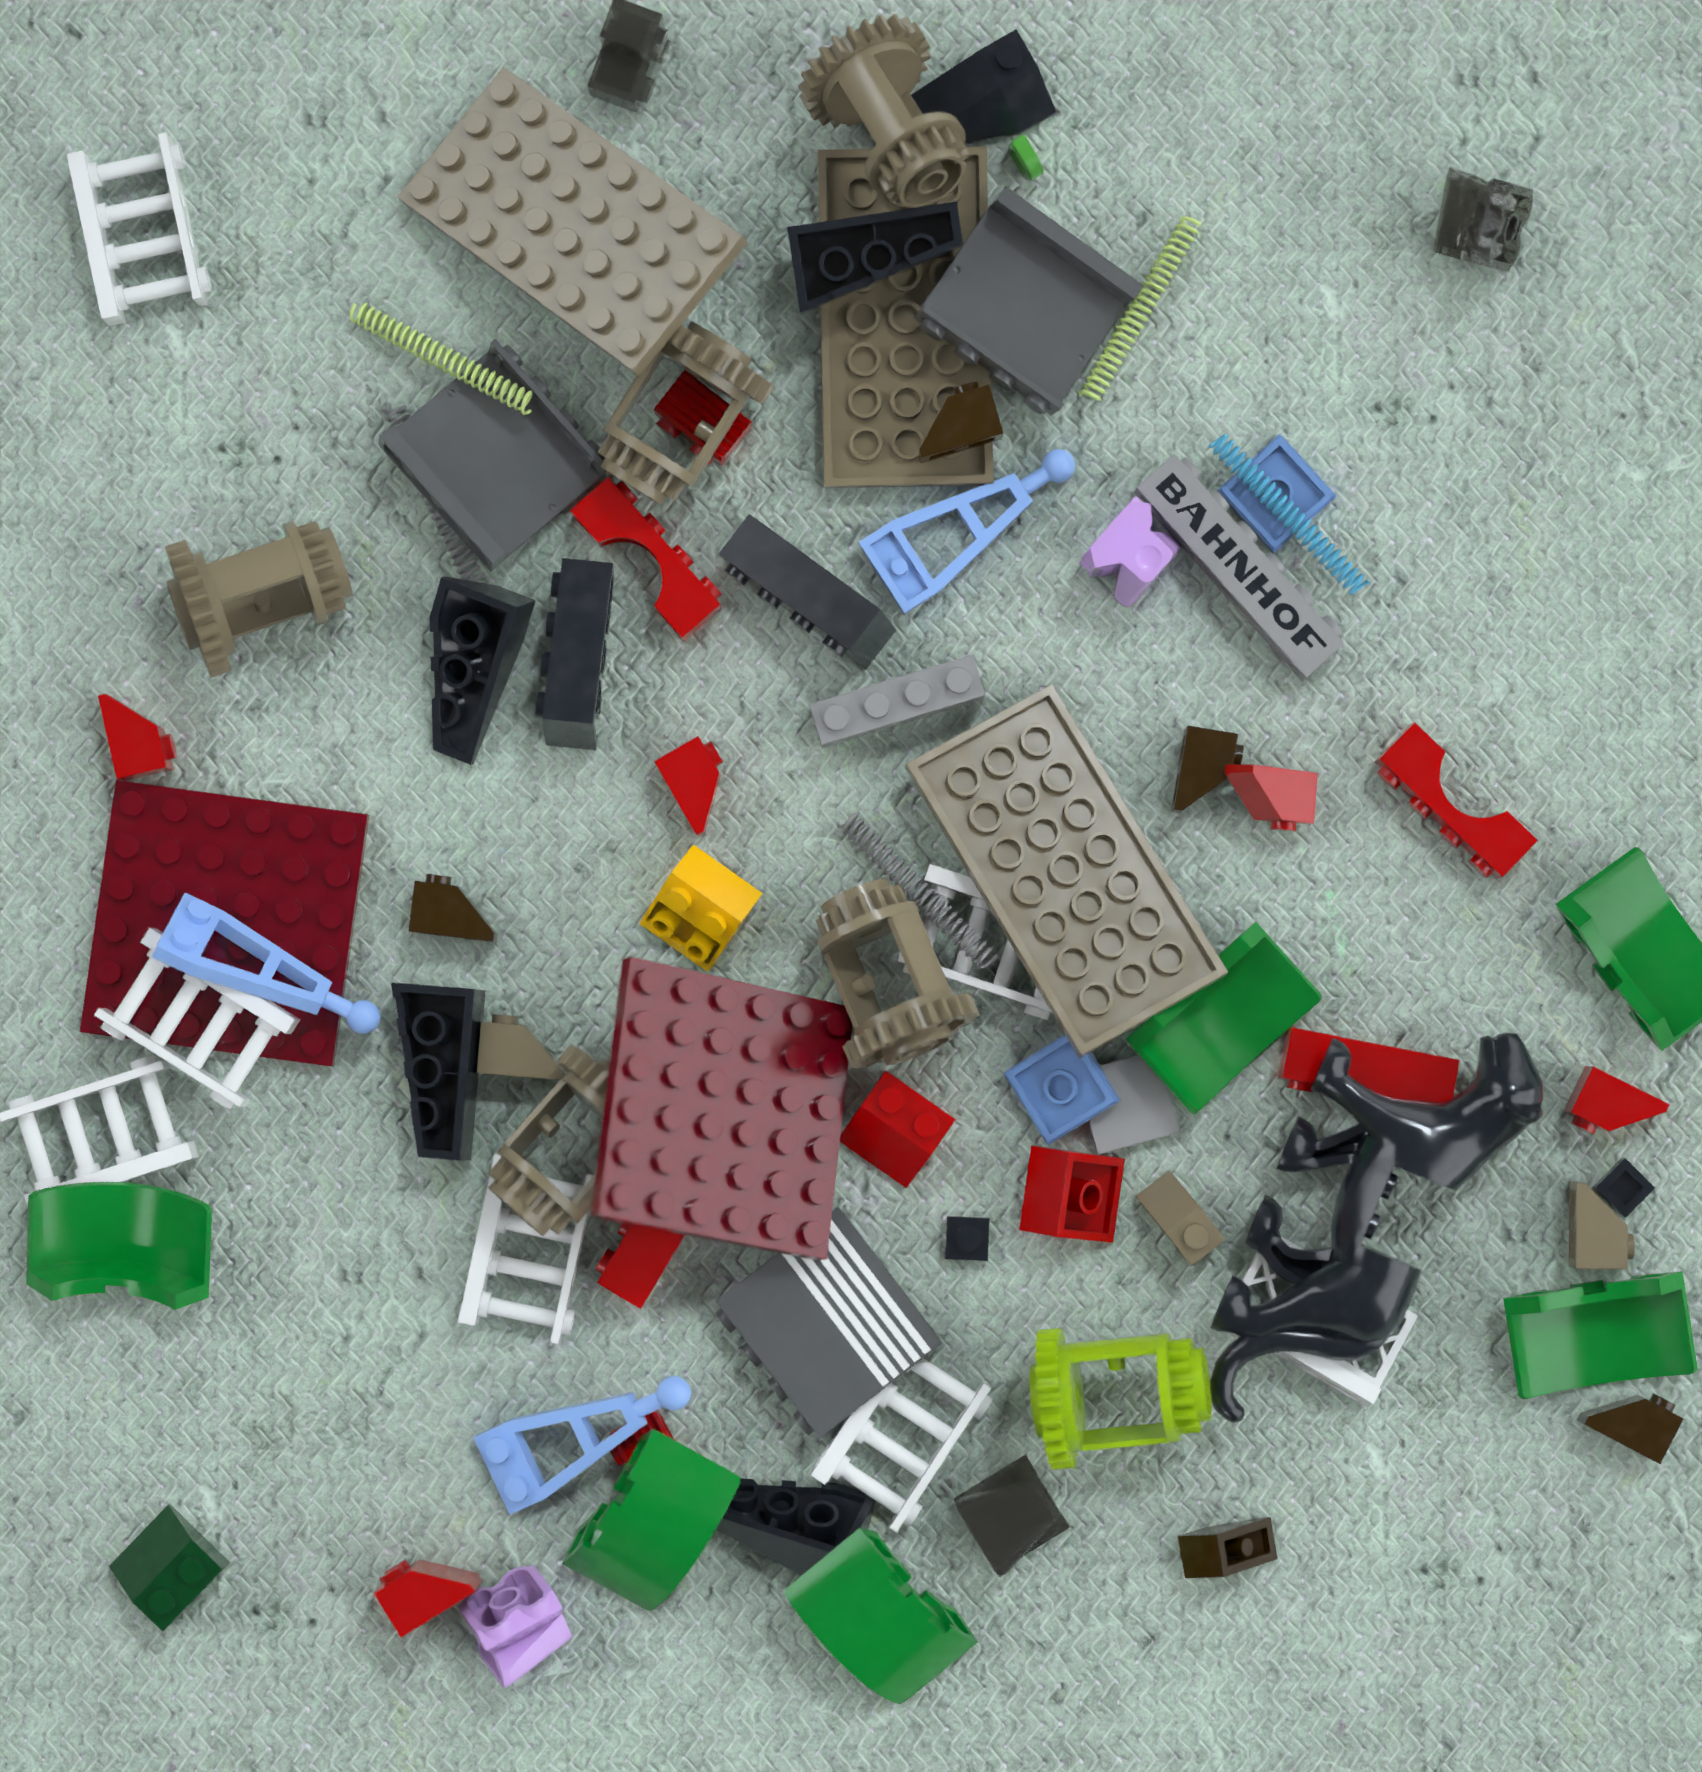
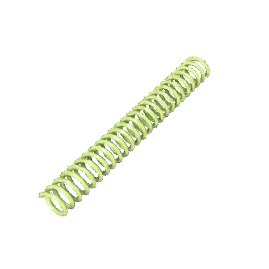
[1078,216,1202,401]
[349,302,532,415]

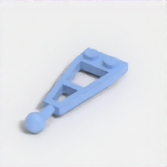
[858,449,1075,615]
[152,893,381,1034]
[473,1376,691,1515]

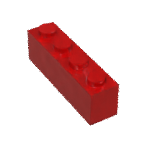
[1278,1027,1460,1103]
[595,1223,685,1309]

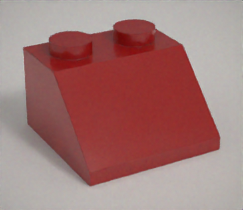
[840,1070,956,1188]
[1019,1146,1125,1243]
[374,1559,483,1638]

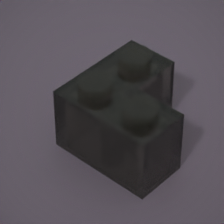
[587,0,670,113]

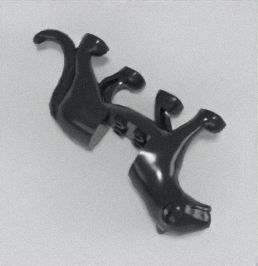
[1210,1032,1543,1423]

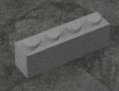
[810,654,985,748]

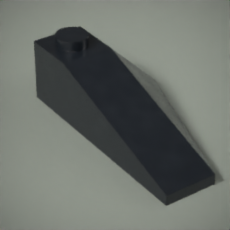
[911,29,1056,145]
[429,576,536,765]
[716,1478,876,1576]

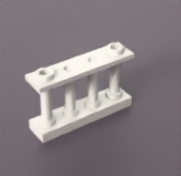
[66,133,212,326]
[897,864,1052,1020]
[95,928,301,1109]
[0,1055,199,1207]
[458,1153,594,1344]
[811,1358,993,1532]

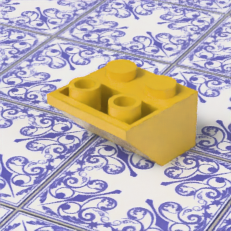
[639,844,763,972]

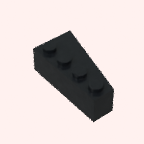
[787,201,963,315]
[719,514,896,670]
[535,558,614,750]
[391,982,486,1161]

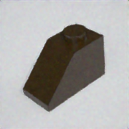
[918,381,1004,463]
[1171,725,1244,813]
[408,874,498,943]
[1577,1393,1684,1464]
[1178,1517,1278,1578]

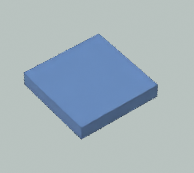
[1217,434,1337,554]
[1004,1034,1121,1145]

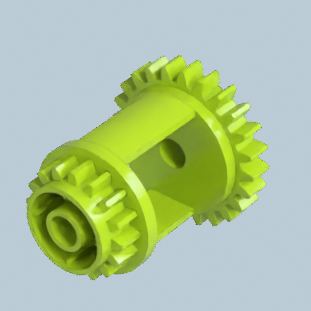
[1029,1328,1212,1470]

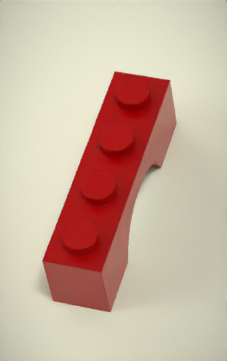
[570,477,722,642]
[1374,722,1538,879]

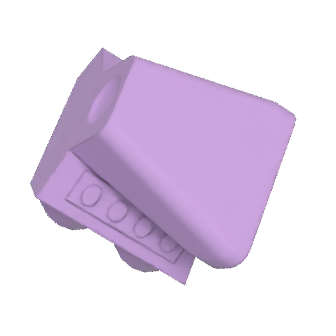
[1079,496,1180,607]
[458,1565,572,1689]

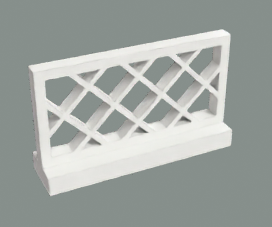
[1242,1236,1418,1406]

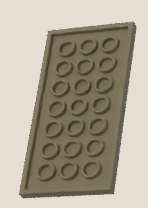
[397,67,748,377]
[818,147,994,488]
[905,684,1228,1059]

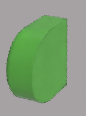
[1007,134,1044,181]

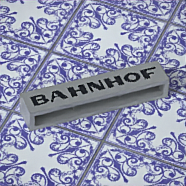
[1134,454,1344,681]

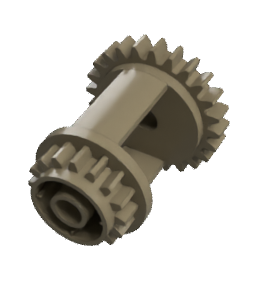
[798,14,969,207]
[598,321,775,505]
[165,521,353,678]
[816,879,980,1069]
[488,1044,610,1236]

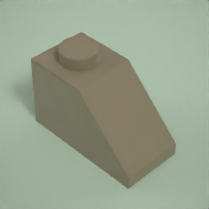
[477,1014,566,1080]
[1136,1170,1225,1266]
[1569,1181,1635,1269]

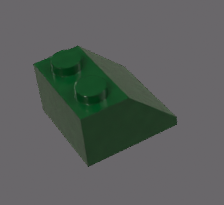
[109,1504,230,1632]

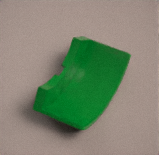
[1555,847,1702,1051]
[1125,922,1322,1114]
[26,1182,212,1310]
[1503,1271,1698,1399]
[562,1429,740,1611]
[785,1528,978,1704]

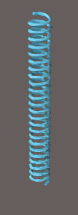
[1209,434,1370,595]

